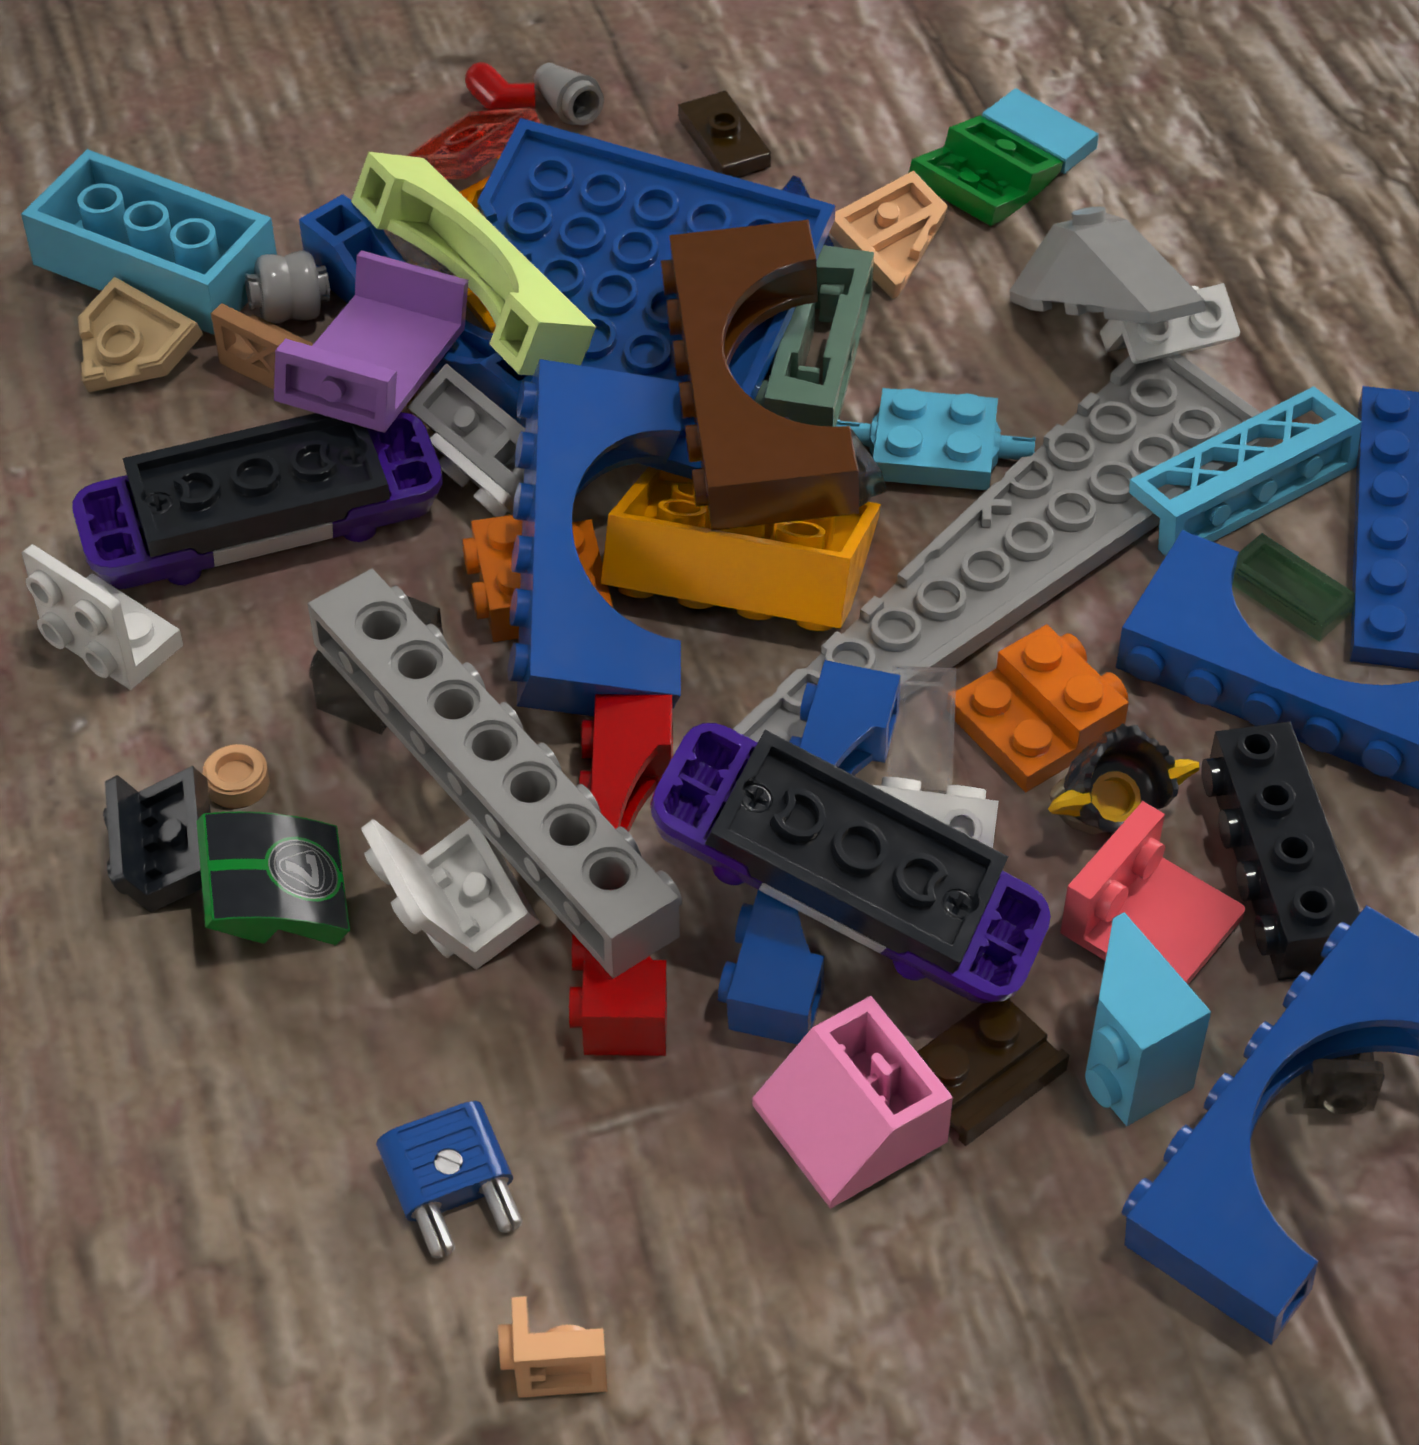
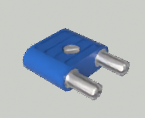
[376,1101,522,1258]

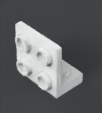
[22,544,183,690]

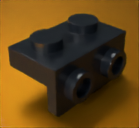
[103,766,211,913]

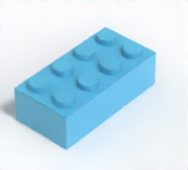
[21,149,277,335]

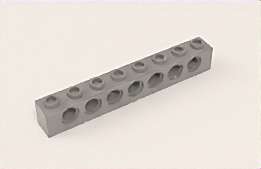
[308,568,682,978]

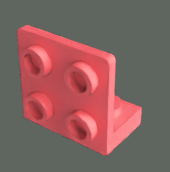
[1060,801,1245,985]

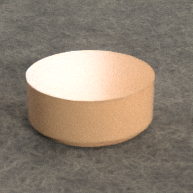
[203,744,270,809]

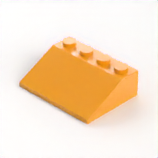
[601,466,881,631]

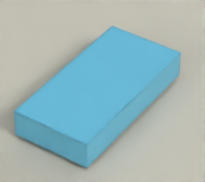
[982,88,1099,174]

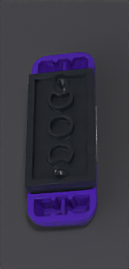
[72,412,443,589]
[650,723,1051,1003]

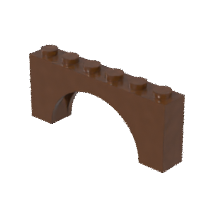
[660,220,859,531]

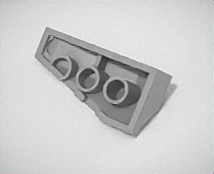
[1009,207,1206,324]

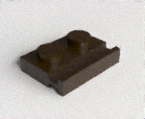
[917,999,1069,1146]

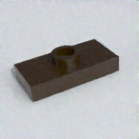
[678,90,771,177]

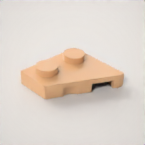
[829,171,948,299]

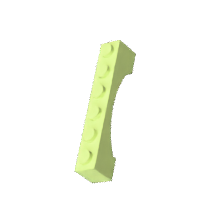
[351,151,596,375]

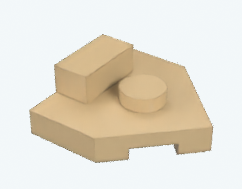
[78,277,203,393]

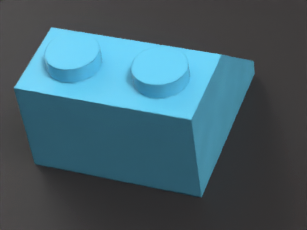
[1085,912,1211,1126]

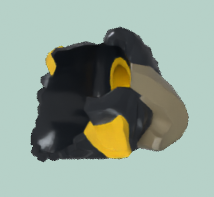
[1048,723,1200,836]

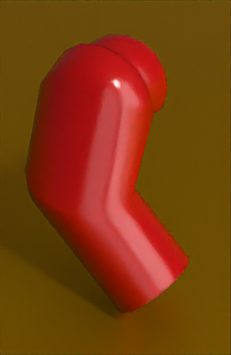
[465,62,536,111]

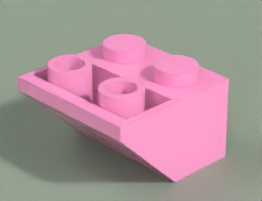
[752,996,953,1209]

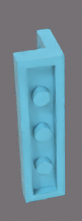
[1129,386,1362,556]

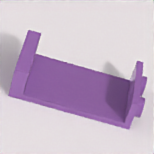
[274,250,468,433]

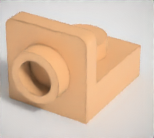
[498,1296,607,1398]

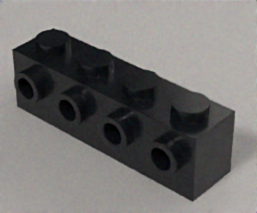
[1201,722,1361,981]

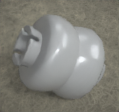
[245,250,330,325]

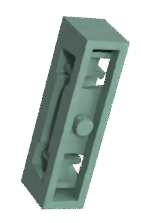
[755,245,874,427]

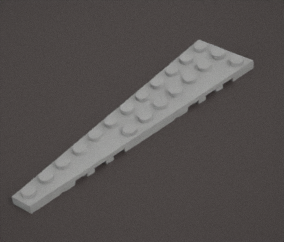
[733,354,1277,742]

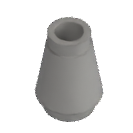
[534,63,604,125]

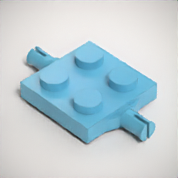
[836,388,1036,490]

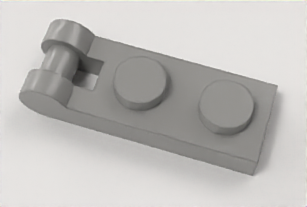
[407,364,525,498]

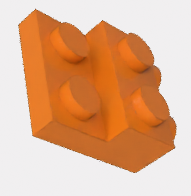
[462,514,613,642]
[946,624,1129,793]

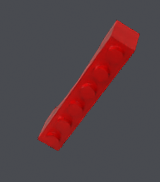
[569,694,673,1056]

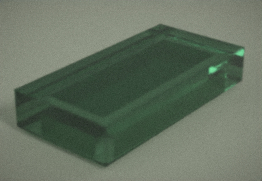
[1232,533,1355,642]

